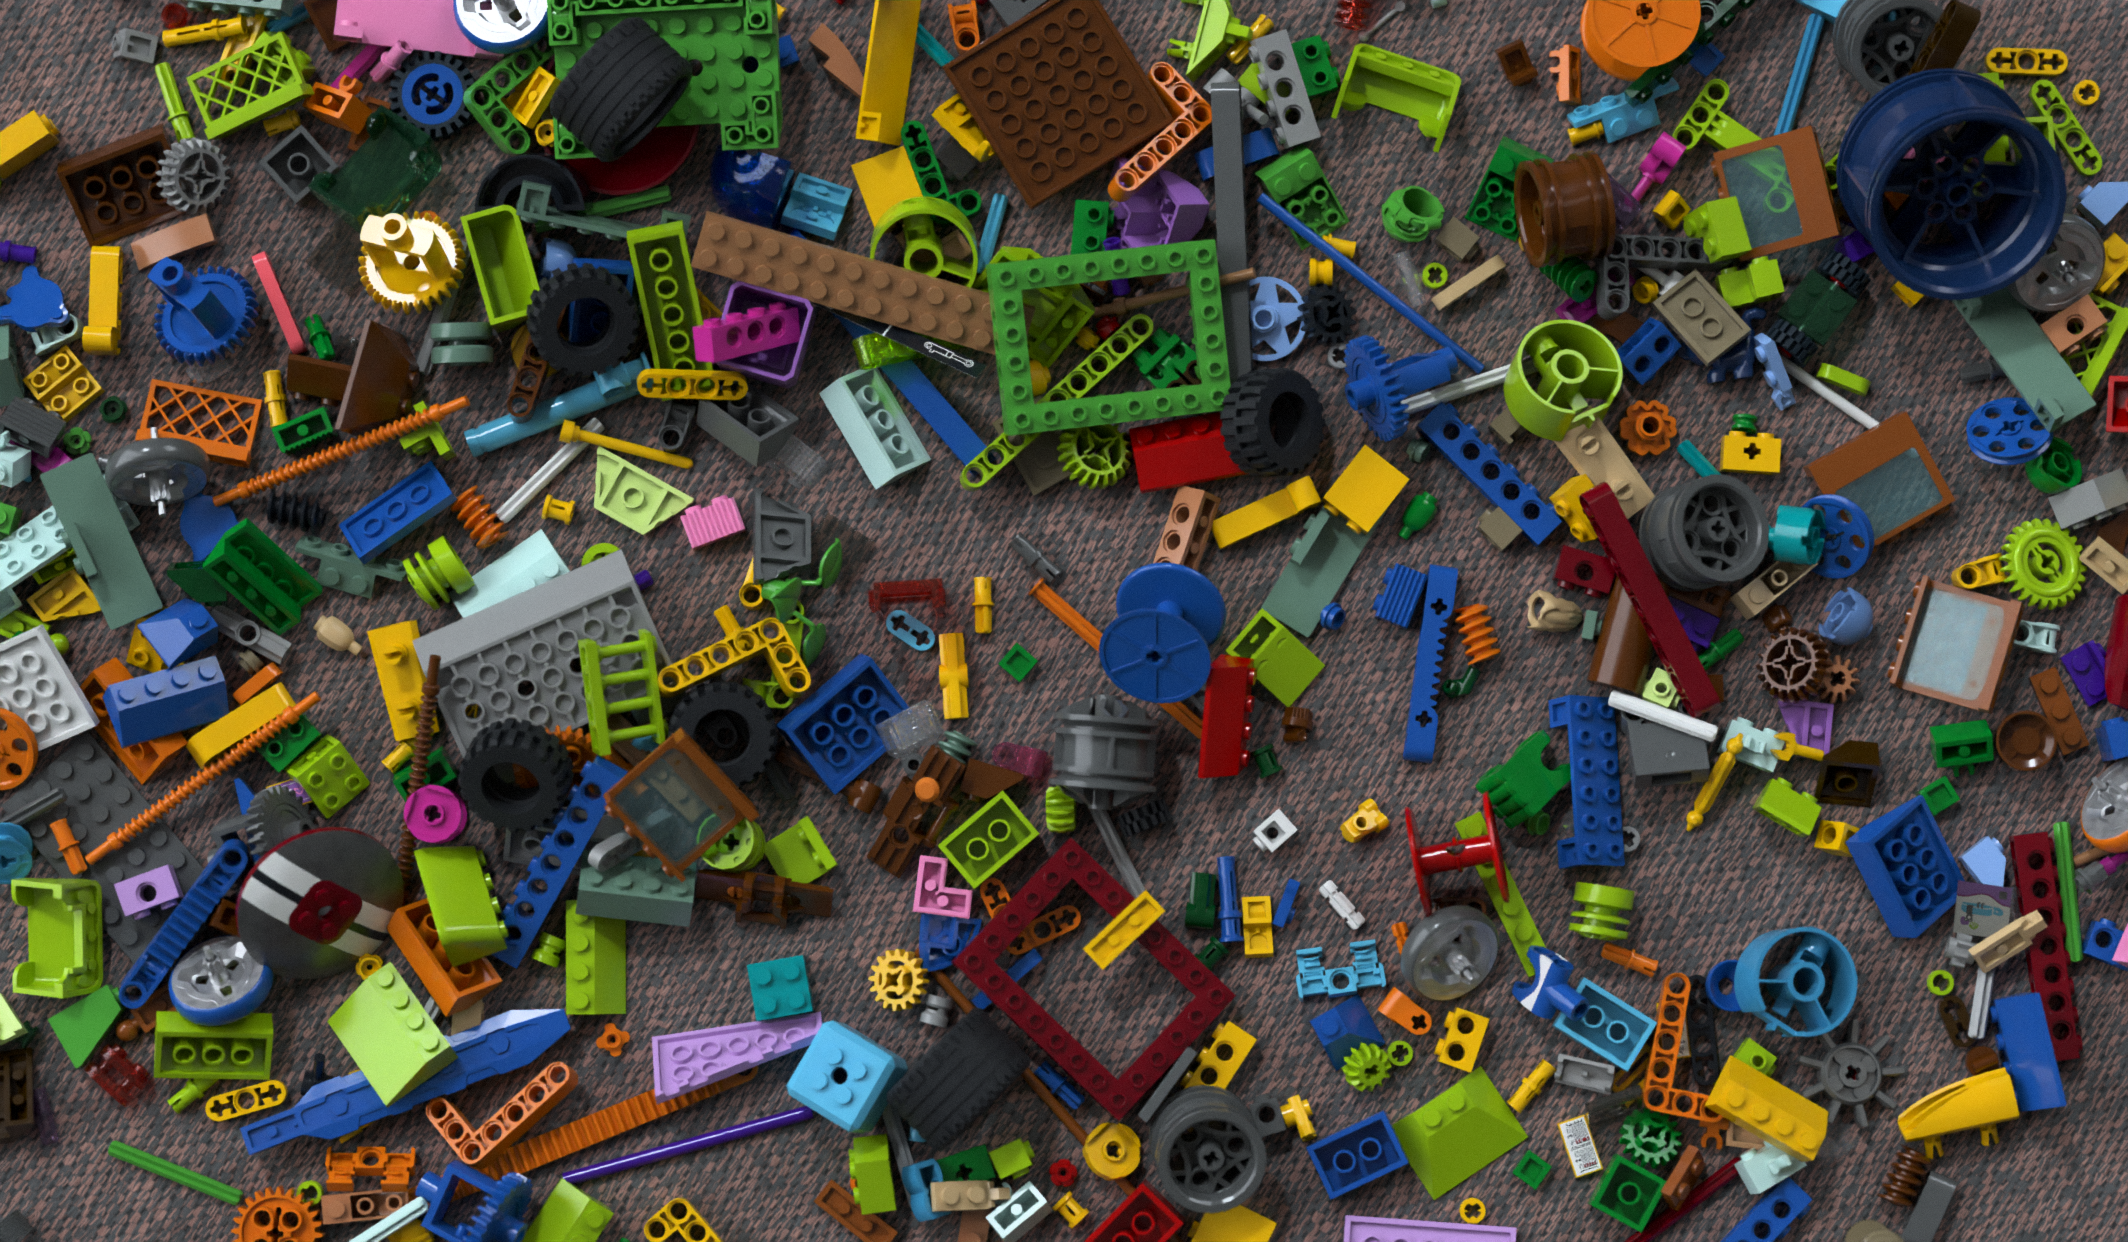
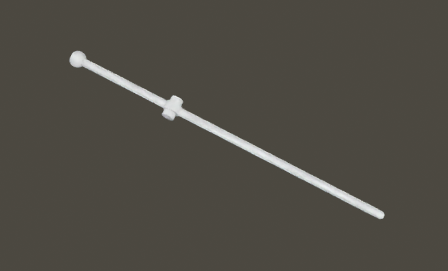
[1612,248,1919,459]

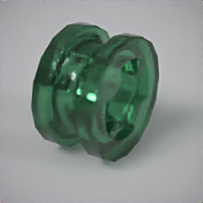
[12,1020,40,1049]

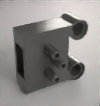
[1620,699,1710,789]

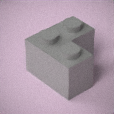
[2048,468,2128,530]

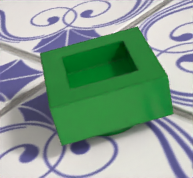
[998,643,1038,683]
[1511,1150,1552,1190]

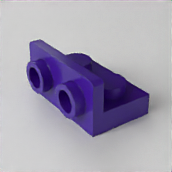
[1668,596,1720,652]
[2059,640,2107,707]

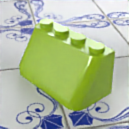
[460,205,540,333]
[414,846,509,967]

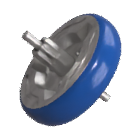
[453,0,548,54]
[169,935,274,1026]

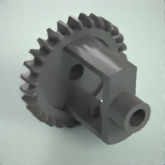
[207,785,320,890]

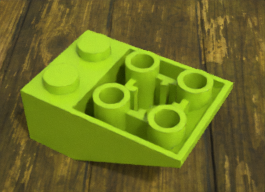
[1224,608,1325,707]

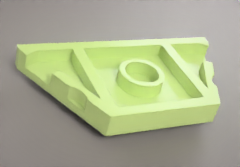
[594,446,695,536]

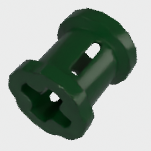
[1250,744,1283,779]
[1194,936,1230,972]

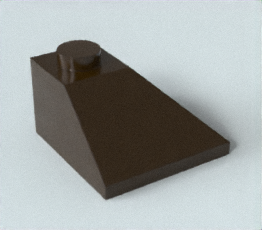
[1814,740,1880,807]

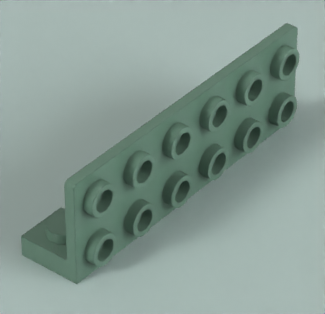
[516,180,691,241]
[1952,286,2096,433]

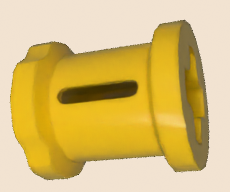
[542,494,576,525]
[1052,1191,1089,1229]

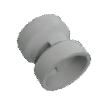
[919,993,954,1028]

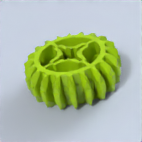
[1056,423,1133,490]

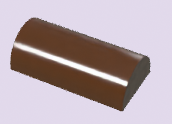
[1586,574,1671,695]

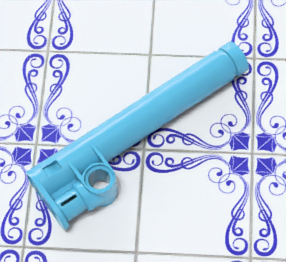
[464,351,654,458]

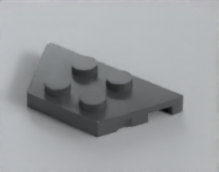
[753,487,811,585]

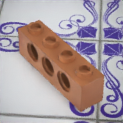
[1153,486,1221,571]

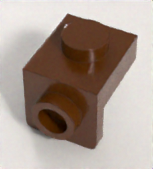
[1495,39,1539,87]

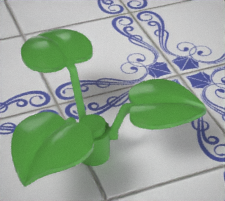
[761,538,843,669]

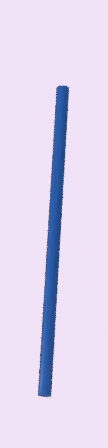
[1257,192,1485,374]

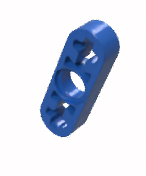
[971,948,1043,1009]

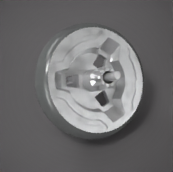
[2007,213,2106,313]
[105,427,211,517]
[1400,905,1499,1002]

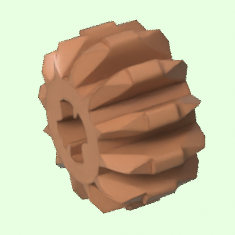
[1816,655,1860,704]

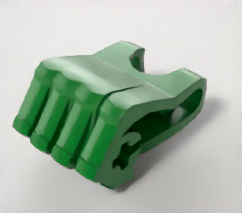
[1475,730,1571,829]

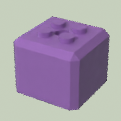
[716,281,816,389]

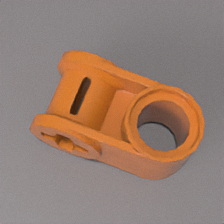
[947,0,980,55]
[1377,986,1432,1035]

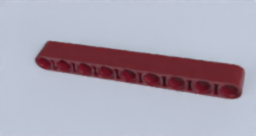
[1579,482,1720,719]

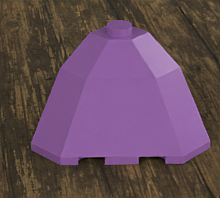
[1110,157,1210,249]

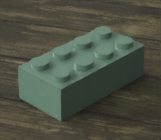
[575,850,696,927]

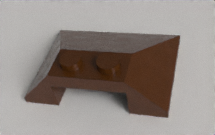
[335,319,420,437]

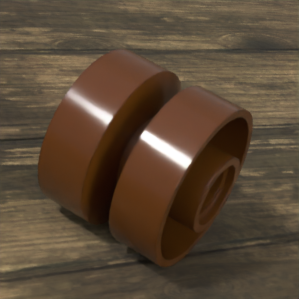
[1995,710,2057,771]

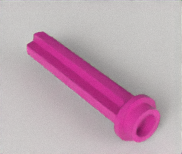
[330,44,388,89]

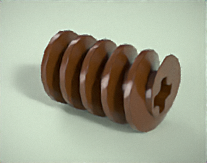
[1877,1144,1932,1208]

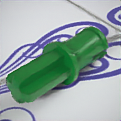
[304,314,335,362]
[1698,628,1745,671]

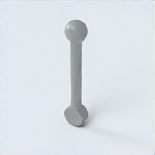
[1358,1,1406,42]

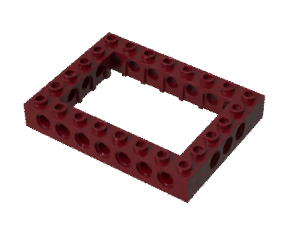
[951,838,1236,1121]

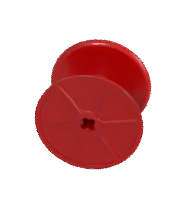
[1405,791,1510,917]

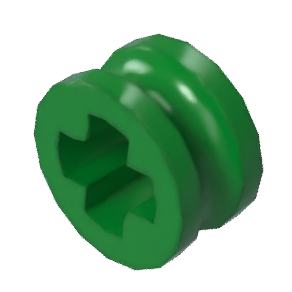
[1731,414,1758,435]

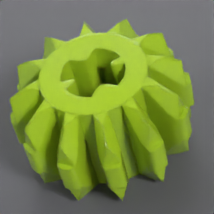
[1045,786,1076,833]
[1342,1042,1392,1092]

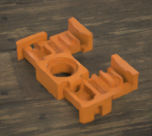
[325,1146,417,1192]

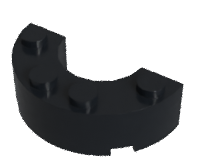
[475,153,593,212]

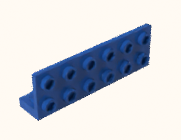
[1548,695,1625,869]

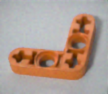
[980,878,1081,955]

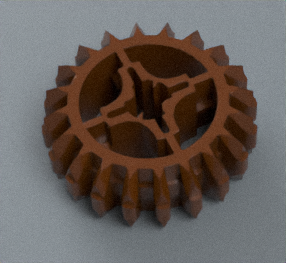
[1756,627,1833,704]

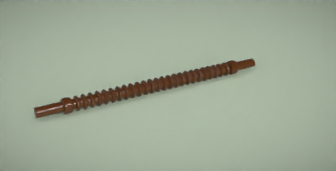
[397,655,441,907]

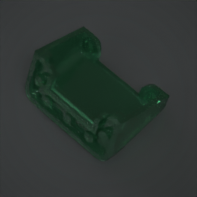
[308,105,443,235]

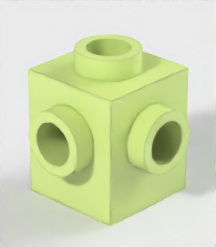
[1641,667,1680,710]

